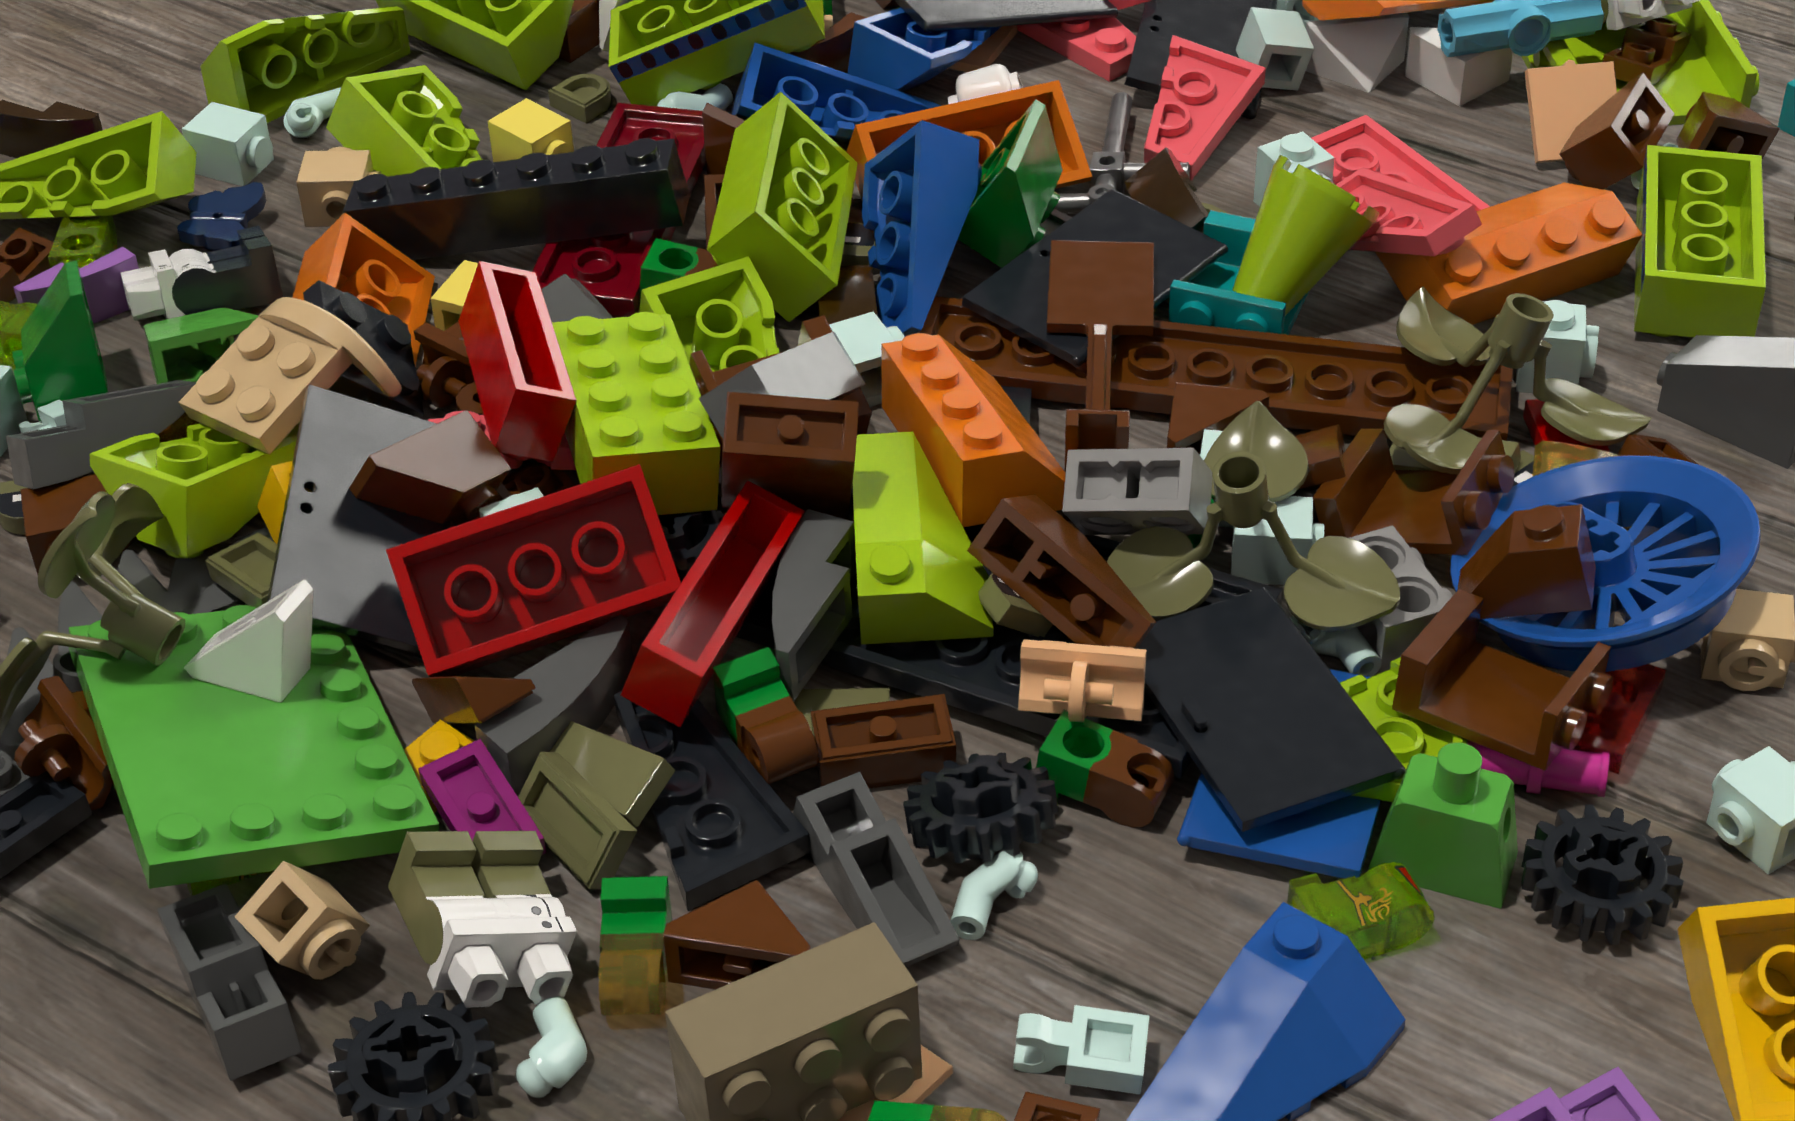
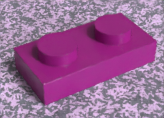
[418,739,546,855]

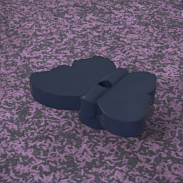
[177,182,267,251]

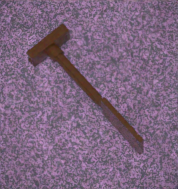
[1047,240,1154,521]

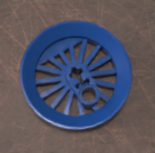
[1450,456,1761,672]

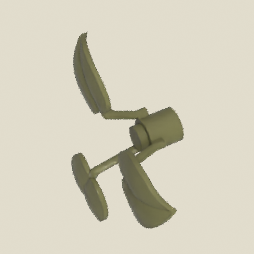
[1384,287,1652,474]
[1107,401,1400,632]
[0,483,186,739]

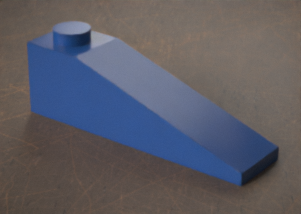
[848,8,1002,92]
[732,43,942,142]
[862,120,982,337]
[1126,902,1406,1121]

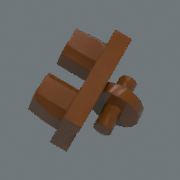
[414,321,475,408]
[14,676,114,811]

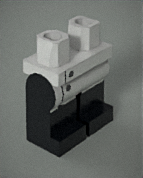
[120,226,283,321]

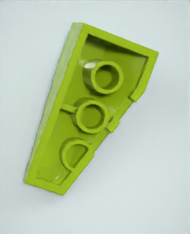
[200,6,411,123]
[326,65,483,176]
[0,111,197,219]
[639,256,780,372]
[90,422,300,558]
[852,431,993,645]

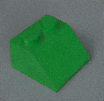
[958,99,1063,268]
[12,260,109,421]

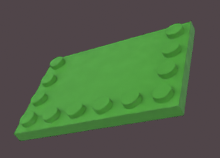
[69,605,439,889]

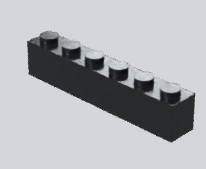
[343,138,690,260]

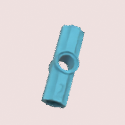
[1437,0,1604,57]

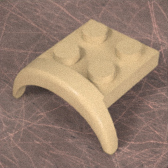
[178,297,402,454]

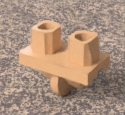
[1018,639,1147,722]

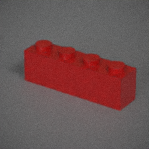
[458,261,576,462]
[620,480,805,727]

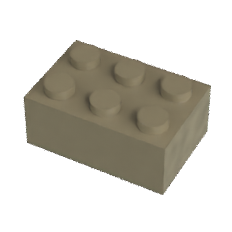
[665,922,922,1121]

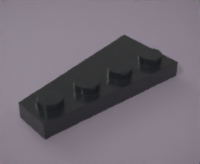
[614,691,811,911]

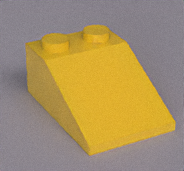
[1677,898,1795,1121]

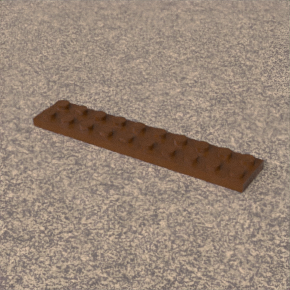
[920,296,1513,441]

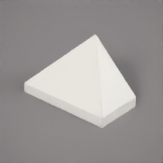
[1306,13,1409,93]

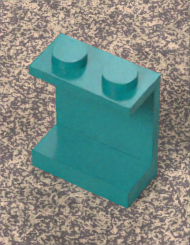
[1168,210,1309,335]

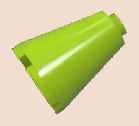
[1232,155,1380,316]

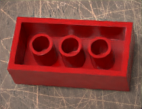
[386,464,681,678]

